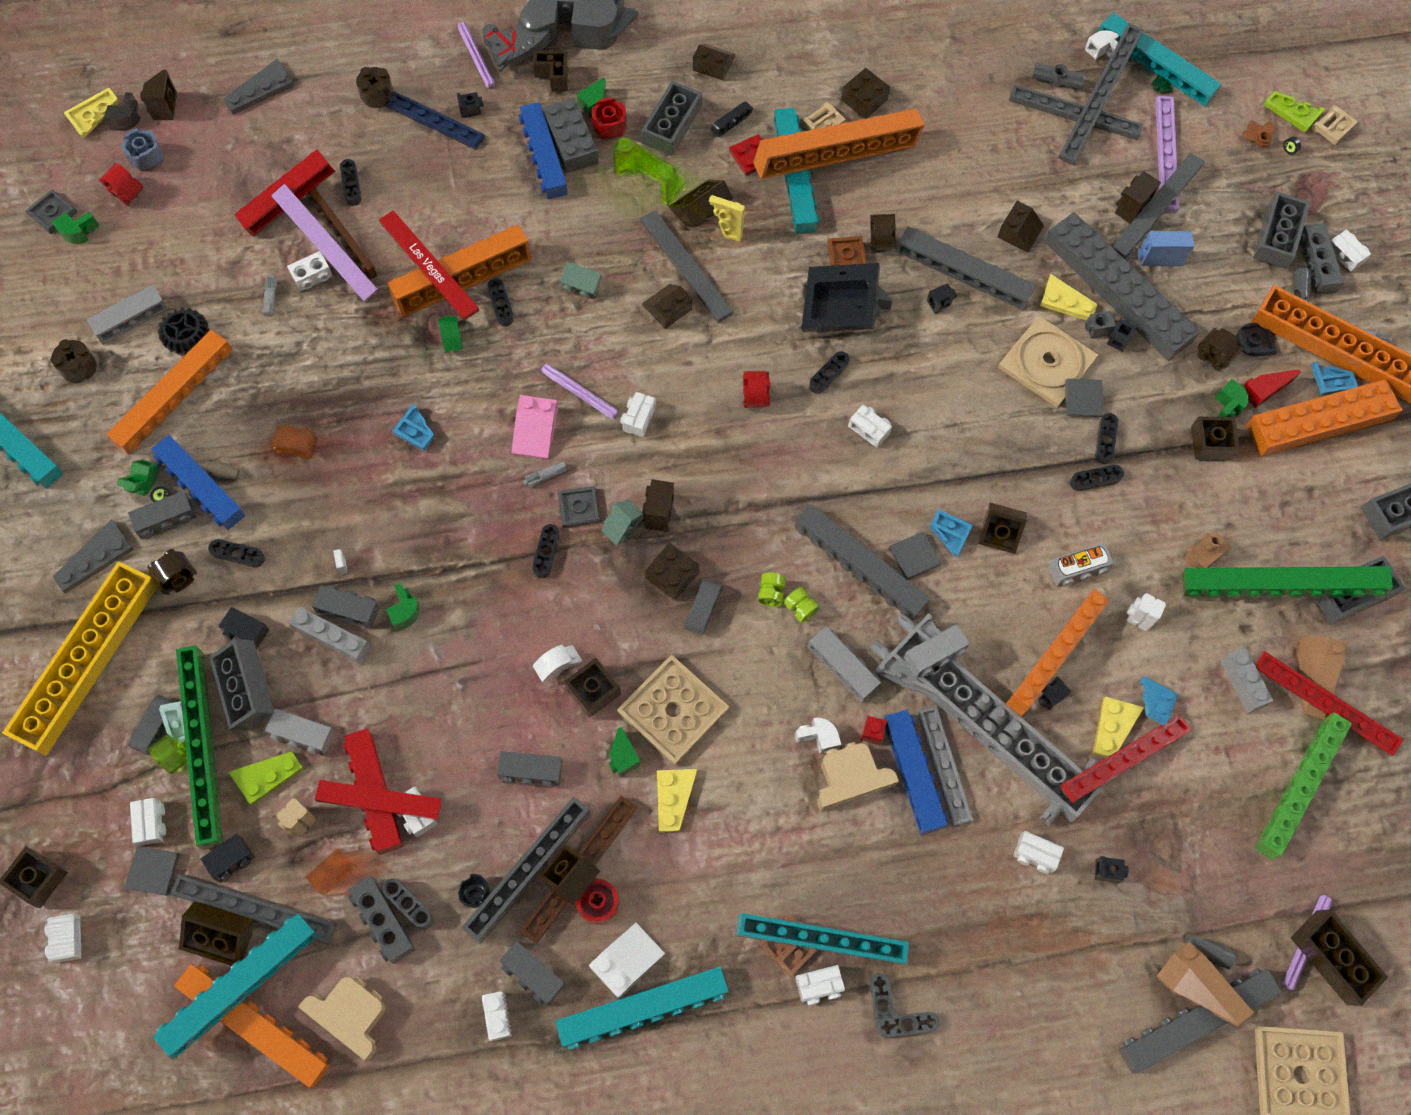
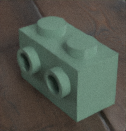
[560,262,602,298]
[601,499,644,546]

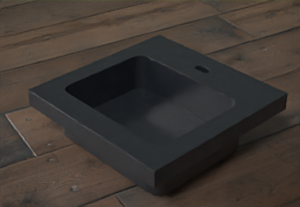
[801,263,880,332]

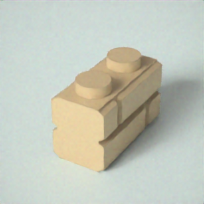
[276,799,317,837]

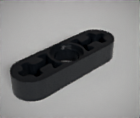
[711,101,753,137]
[340,159,362,206]
[488,278,514,326]
[809,351,849,394]
[1095,413,1118,464]
[1070,465,1124,491]
[533,524,559,578]
[208,539,265,568]

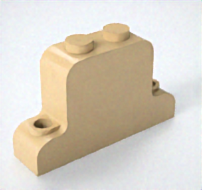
[817,742,899,811]
[298,977,386,1061]

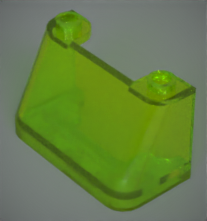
[612,138,686,206]

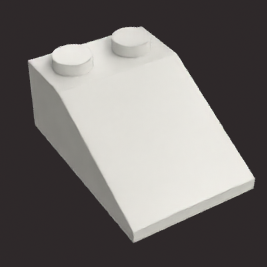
[589,923,665,999]

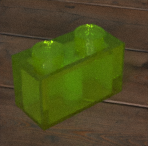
[147,734,187,774]

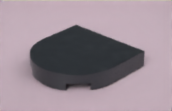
[1236,323,1277,357]

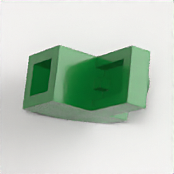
[51,212,99,244]
[438,316,463,352]
[1215,379,1248,417]
[117,459,160,496]
[386,583,420,632]

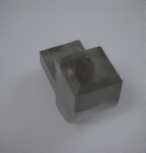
[104,92,141,131]

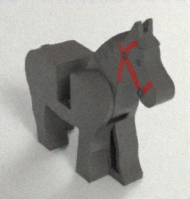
[482,0,638,72]

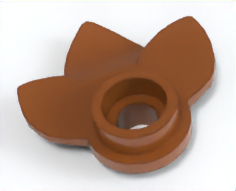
[1242,120,1275,147]

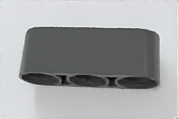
[684,578,722,635]
[128,695,174,755]
[382,878,434,930]

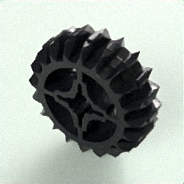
[158,307,209,355]

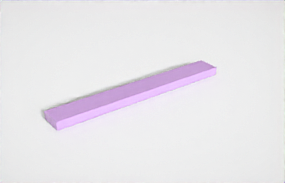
[1155,96,1179,212]
[271,184,379,302]

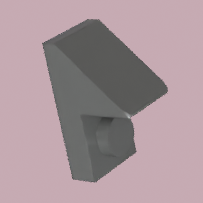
[875,285,893,319]

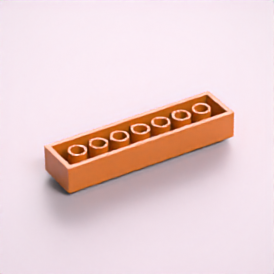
[387,224,531,318]
[1246,379,1403,457]

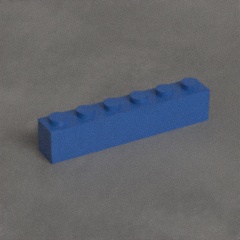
[518,102,568,199]
[151,435,246,530]
[883,710,948,835]

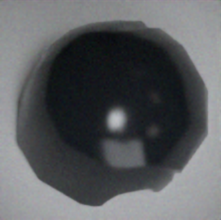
[458,874,490,908]

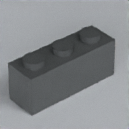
[128,491,196,539]
[312,585,379,629]
[497,751,563,788]
[500,941,566,1005]

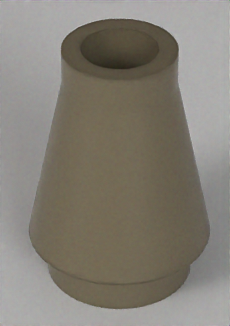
[209,460,240,480]

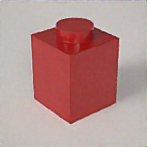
[860,715,887,745]

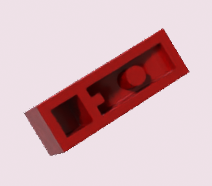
[1244,369,1301,408]

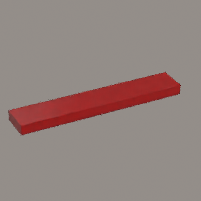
[314,780,442,820]

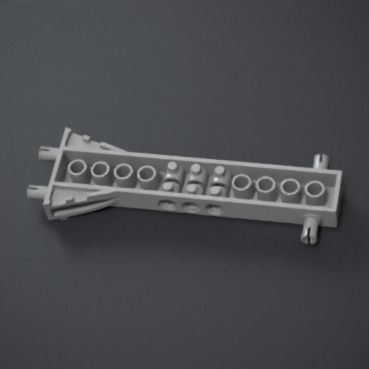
[870,613,1102,826]

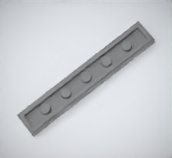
[917,706,973,827]

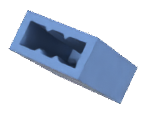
[1138,231,1194,266]

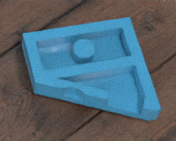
[1311,362,1358,396]
[392,404,435,451]
[930,509,973,558]
[1140,676,1178,726]

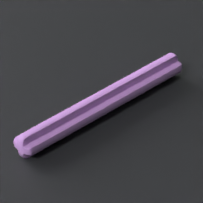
[458,22,495,89]
[541,363,618,419]
[1282,895,1332,990]

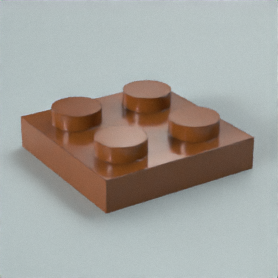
[827,236,867,266]

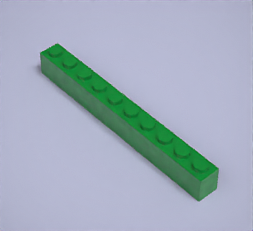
[1182,566,1393,598]
[176,645,224,850]

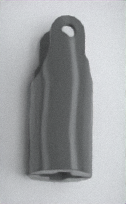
[1294,268,1311,302]
[1185,936,1236,970]

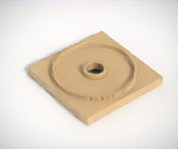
[997,316,1098,408]
[617,654,729,766]
[1254,1026,1350,1115]

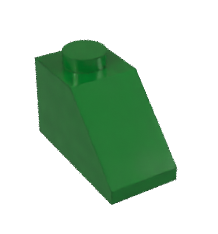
[577,77,606,118]
[608,727,641,777]

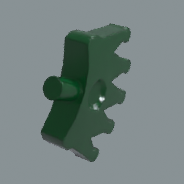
[1151,75,1173,94]

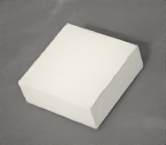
[333,549,348,575]

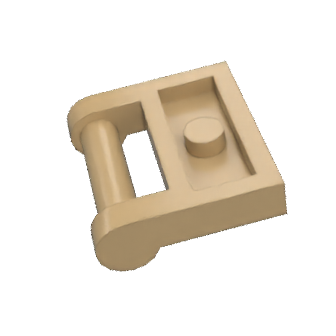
[800,102,846,130]
[1311,106,1358,145]

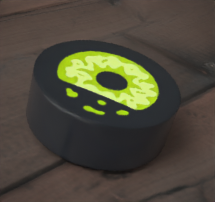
[1283,136,1301,155]
[150,486,171,502]

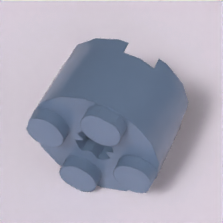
[121,128,164,172]

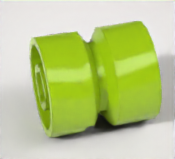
[758,572,786,607]
[783,587,820,624]

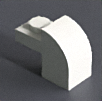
[1085,31,1119,60]
[533,645,582,682]
[794,718,841,754]

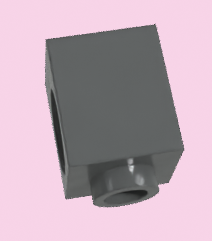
[1085,311,1116,338]

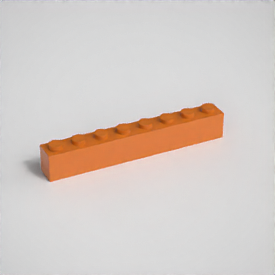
[106,330,232,455]
[1006,589,1110,716]
[174,964,331,1088]

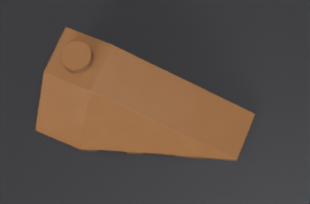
[1296,636,1348,721]
[1157,941,1254,1027]

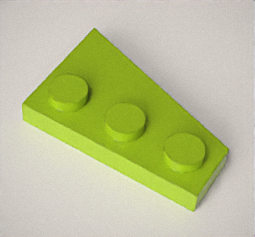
[1263,91,1325,133]
[229,751,304,805]

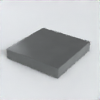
[25,189,77,234]
[1065,378,1103,417]
[558,486,600,528]
[889,532,941,580]
[124,847,179,896]

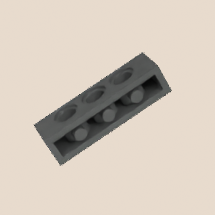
[1299,223,1344,294]
[348,875,416,964]

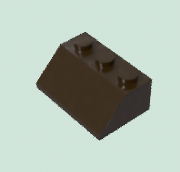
[668,179,733,227]
[179,901,254,966]

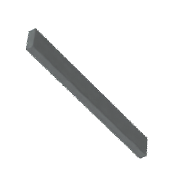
[1009,84,1143,141]
[1112,153,1205,259]
[640,210,733,323]
[170,874,337,945]

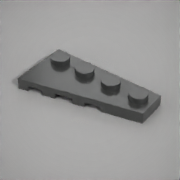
[224,58,294,114]
[53,519,133,593]

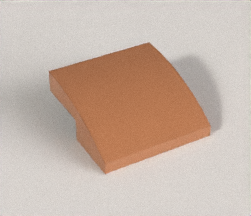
[759,914,817,977]

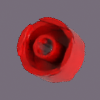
[592,98,627,139]
[98,163,144,206]
[743,370,770,408]
[576,878,619,925]

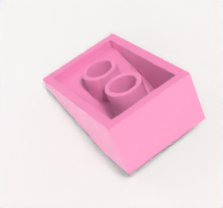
[511,395,558,460]

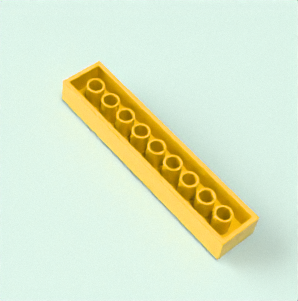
[2,561,158,756]

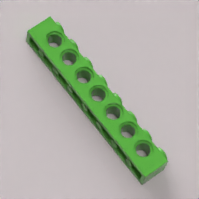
[1254,713,1352,860]

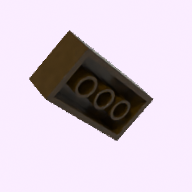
[1290,909,1388,1006]

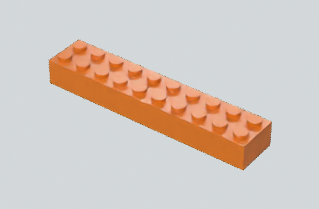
[753,109,925,179]
[1251,285,1411,404]

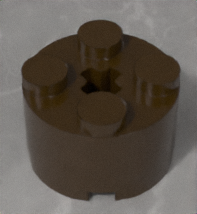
[356,67,394,108]
[870,214,896,250]
[1197,328,1242,371]
[50,339,97,383]
[147,549,197,595]

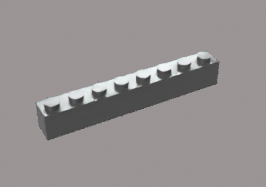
[896,226,1036,310]
[795,504,930,621]
[462,796,590,945]
[1118,968,1282,1074]

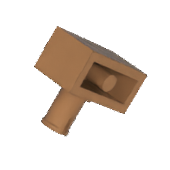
[1183,530,1232,568]

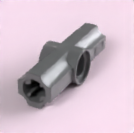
[1032,63,1085,89]

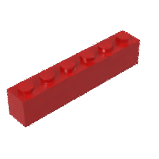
[234,149,336,236]
[343,728,404,855]

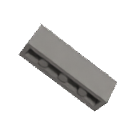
[86,285,168,345]
[289,607,371,665]
[807,627,881,703]

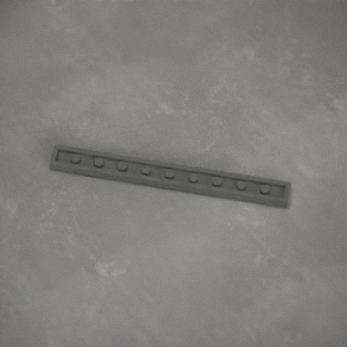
[1058,23,1144,165]

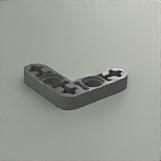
[869,973,939,1038]

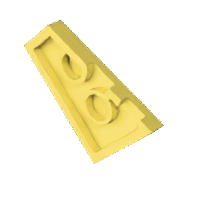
[64,88,120,139]
[709,195,745,242]
[1040,274,1097,321]
[1092,697,1144,758]
[657,769,697,833]

